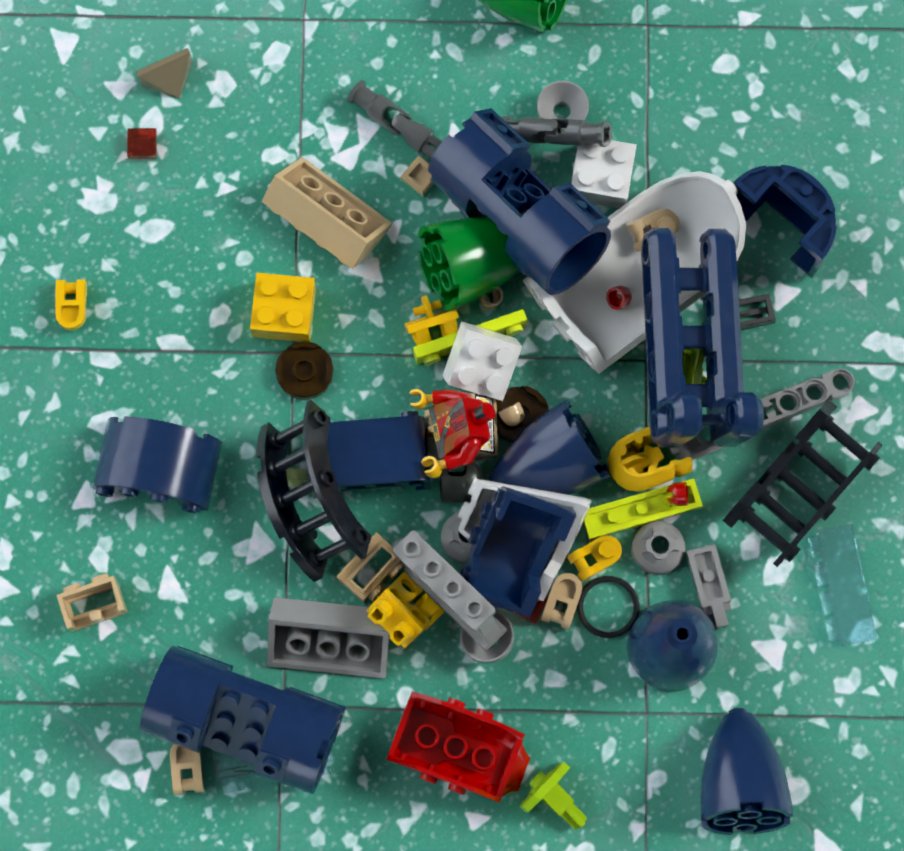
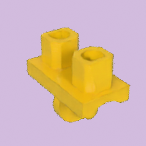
[404,295,459,346]

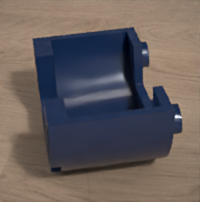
[733,164,837,278]
[92,416,222,514]
[460,486,576,617]

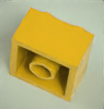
[250,273,316,342]

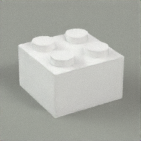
[571,140,637,208]
[442,321,522,401]

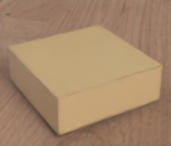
[401,155,434,197]

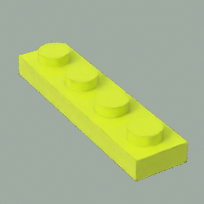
[413,309,527,366]
[583,478,703,540]

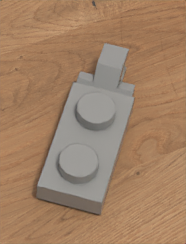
[686,544,731,630]

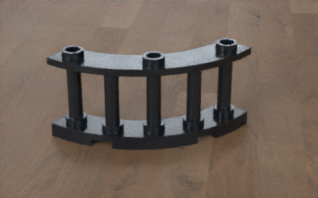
[722,399,883,567]
[256,400,372,582]

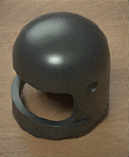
[437,459,483,503]

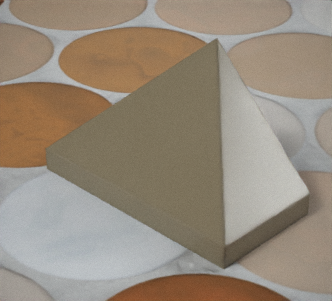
[136,48,193,98]

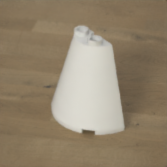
[458,478,592,601]

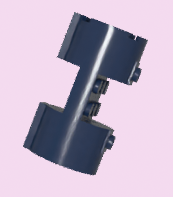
[428,108,611,295]
[140,646,346,794]

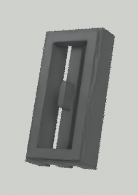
[739,293,776,330]

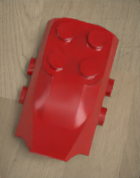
[386,691,530,803]

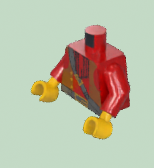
[409,389,495,478]

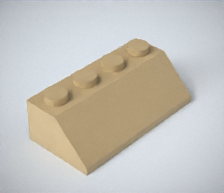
[261,157,393,269]

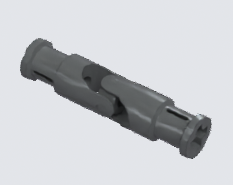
[347,80,442,158]
[501,116,612,147]

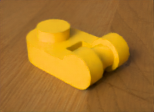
[55,279,87,331]
[567,535,622,582]

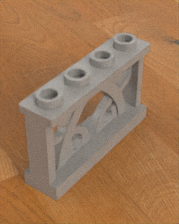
[393,530,507,652]

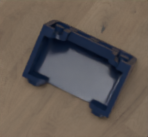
[310,411,430,499]

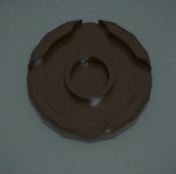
[275,341,334,400]
[496,386,549,443]

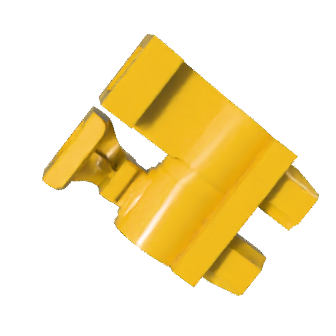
[366,572,445,648]

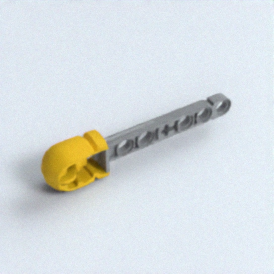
[608,369,855,492]

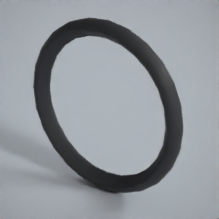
[577,576,640,638]

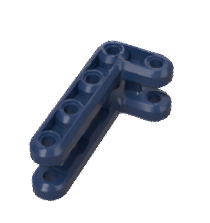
[641,228,764,448]

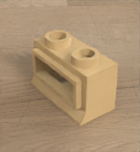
[337,532,404,604]
[56,574,128,632]

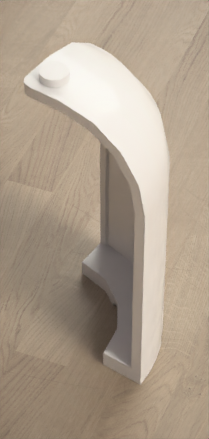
[523,171,746,374]

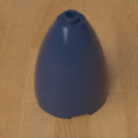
[489,399,611,495]
[627,600,718,691]
[700,708,793,835]

